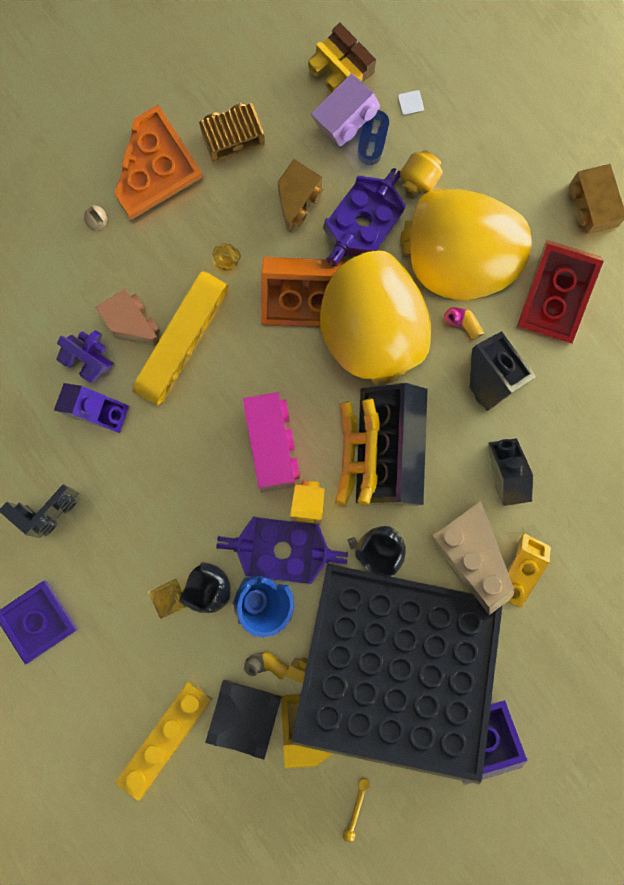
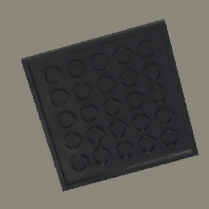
[291,564,503,784]

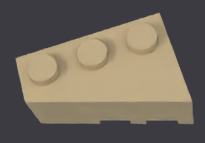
[433,501,514,615]

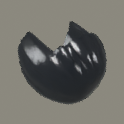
[355,526,406,576]
[179,562,231,613]

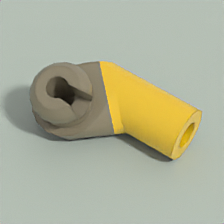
[244,652,289,680]

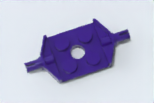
[323,168,406,266]
[216,516,348,584]

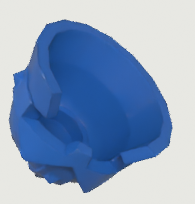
[233,576,294,638]

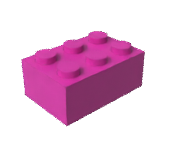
[243,392,300,493]

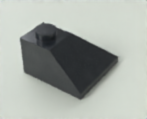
[470,331,536,411]

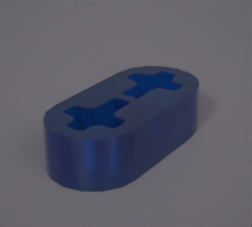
[357,110,389,165]

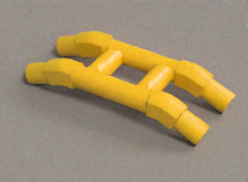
[335,399,380,506]

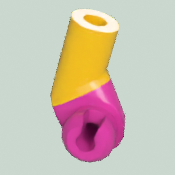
[444,307,484,340]

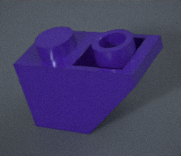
[54,383,129,433]

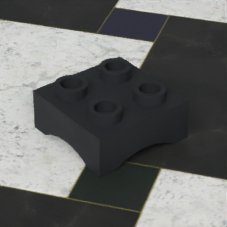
[205,680,282,760]

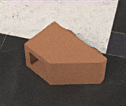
[95,289,160,346]

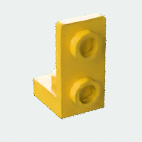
[508,534,550,608]

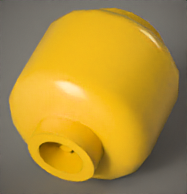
[400,150,442,195]

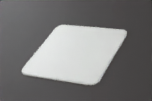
[398,90,424,115]

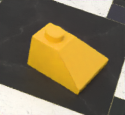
[282,694,334,768]

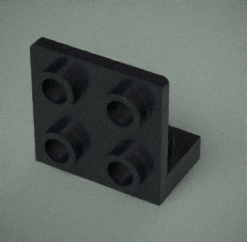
[0,484,79,538]

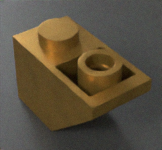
[278,159,324,232]

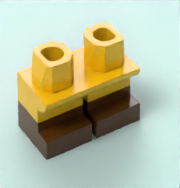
[308,22,376,93]

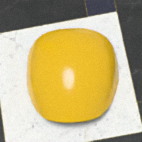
[400,189,531,301]
[320,251,431,384]

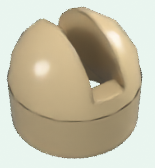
[84,205,108,231]

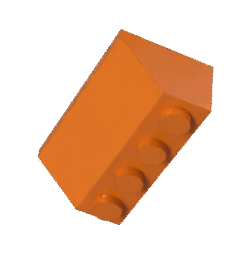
[261,257,349,327]

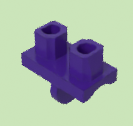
[56,330,114,383]

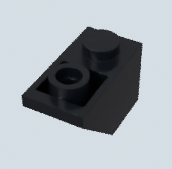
[488,438,533,506]

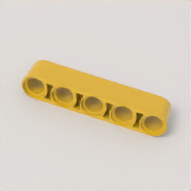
[132,271,229,406]

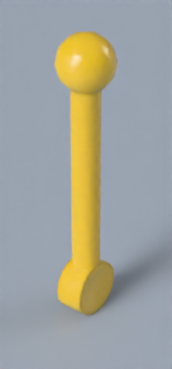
[343,778,370,842]

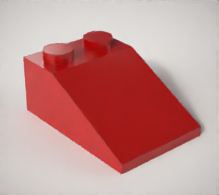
[517,239,604,344]

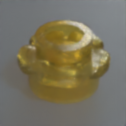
[212,243,241,271]

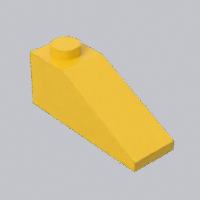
[290,480,325,525]

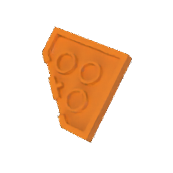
[114,105,203,220]

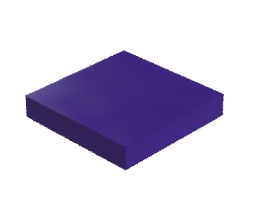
[0,580,78,665]

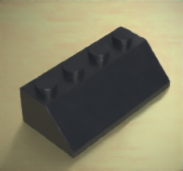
[356,383,428,506]

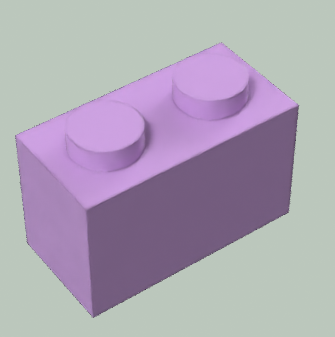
[311,73,381,147]

